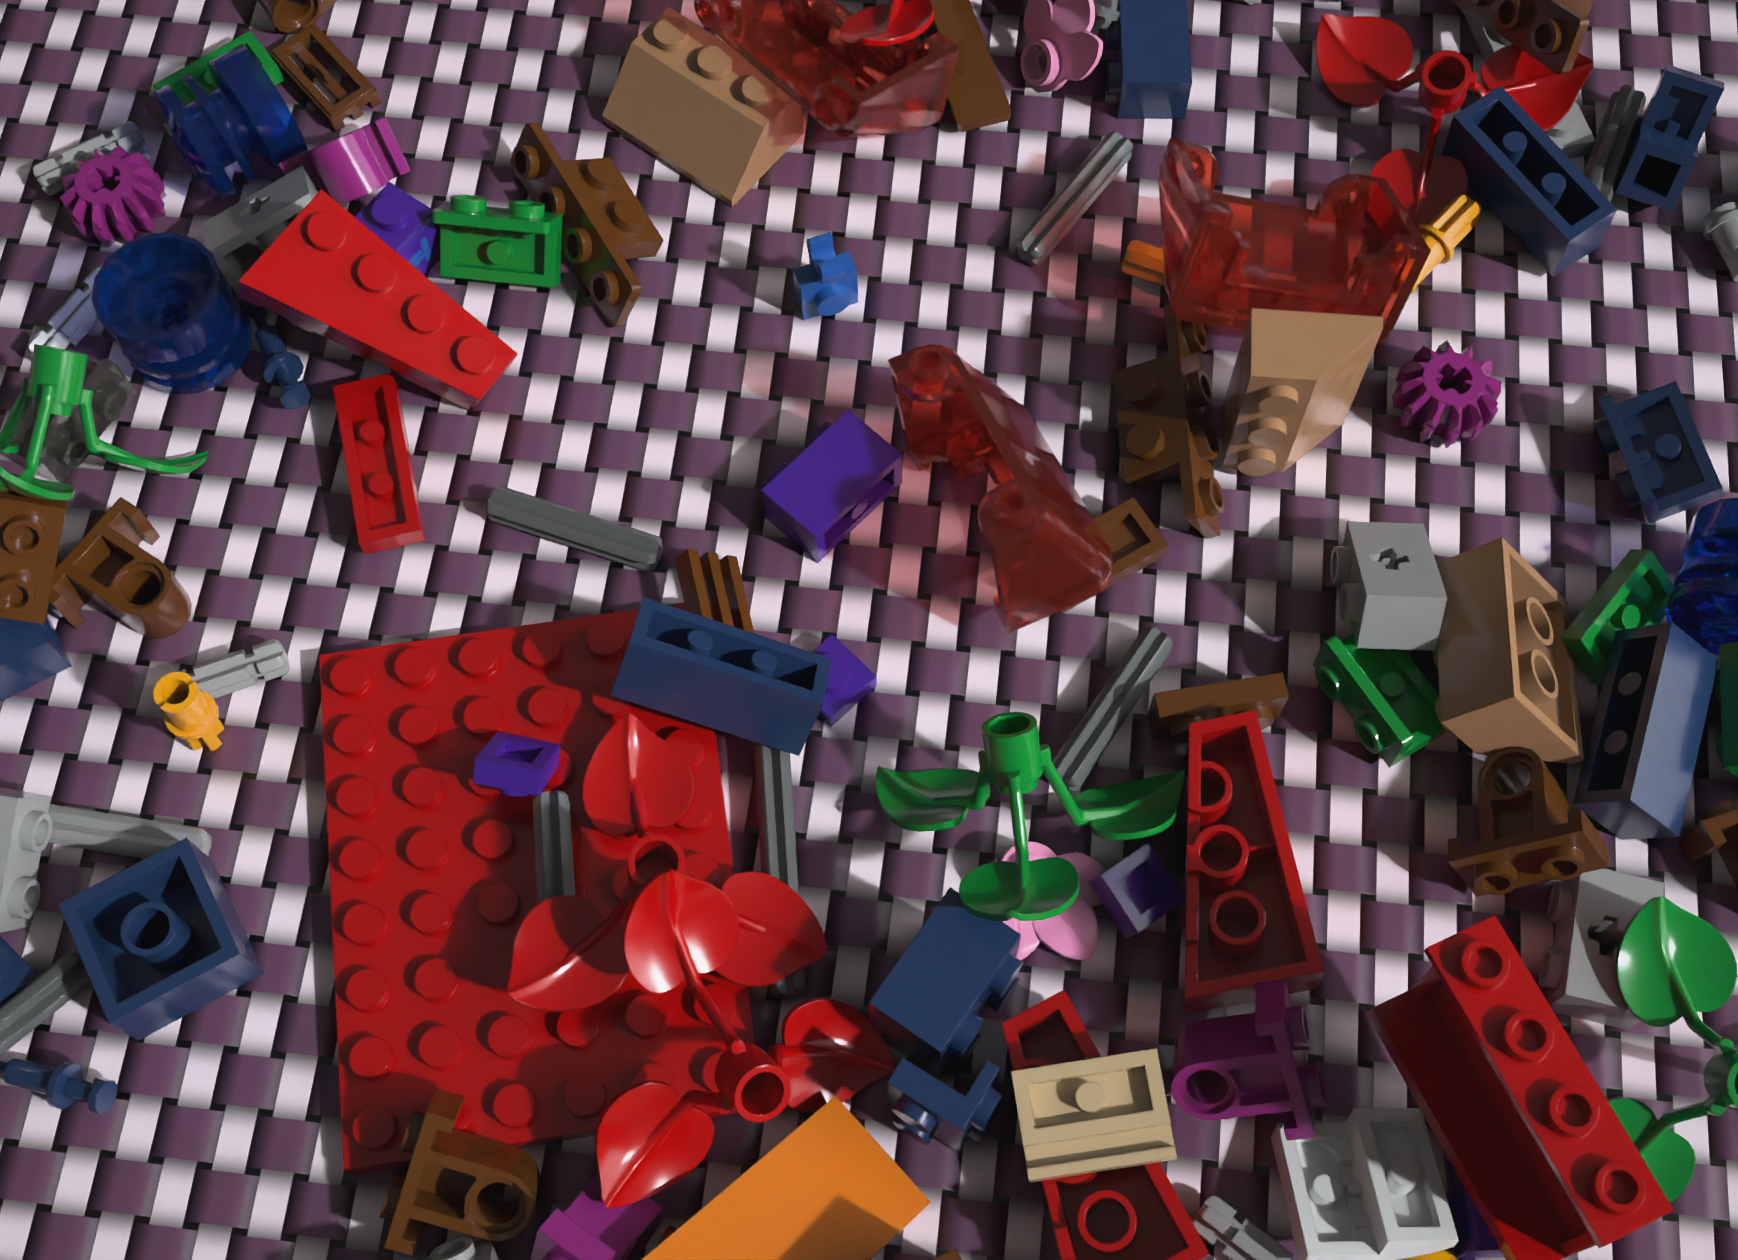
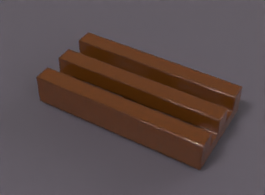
[269,23,382,132]
[674,548,754,633]

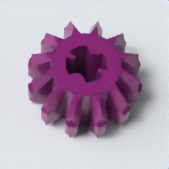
[60,145,166,248]
[1392,340,1502,448]

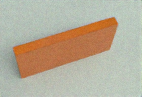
[642,1096,931,1260]

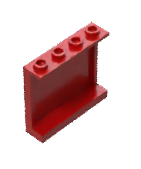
[1367,915,1674,1260]

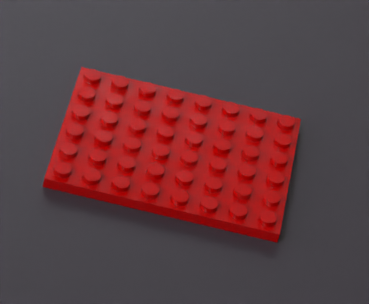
[319,602,756,1174]

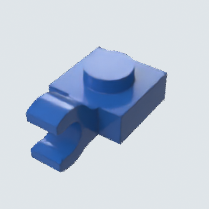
[793,232,858,320]

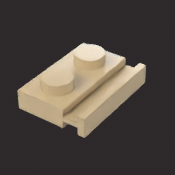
[1011,1048,1177,1182]

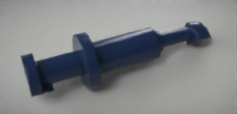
[247,303,311,409]
[0,1057,117,1114]

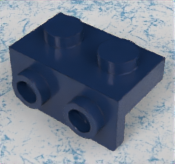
[1593,381,1724,524]
[887,1058,1004,1153]

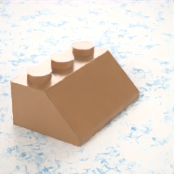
[602,6,804,207]
[1222,308,1383,476]
[1432,537,1584,764]

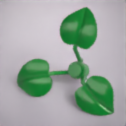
[0,344,208,501]
[876,712,1186,921]
[1608,896,1738,1203]

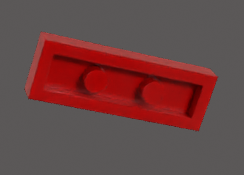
[333,373,426,555]

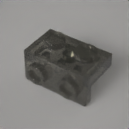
[6,349,136,483]

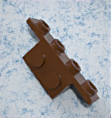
[904,0,1011,132]
[1449,0,1594,74]
[510,122,664,327]
[1113,301,1225,539]

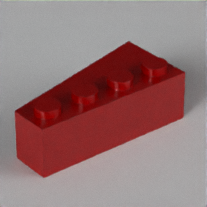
[238,189,518,412]
[1184,710,1324,1015]
[1002,990,1210,1260]

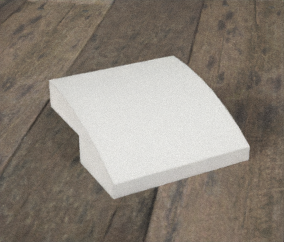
[1271,1108,1459,1260]

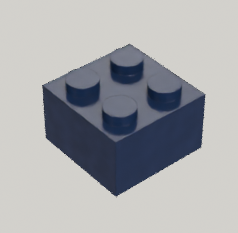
[58,837,264,1041]
[869,887,1023,1080]

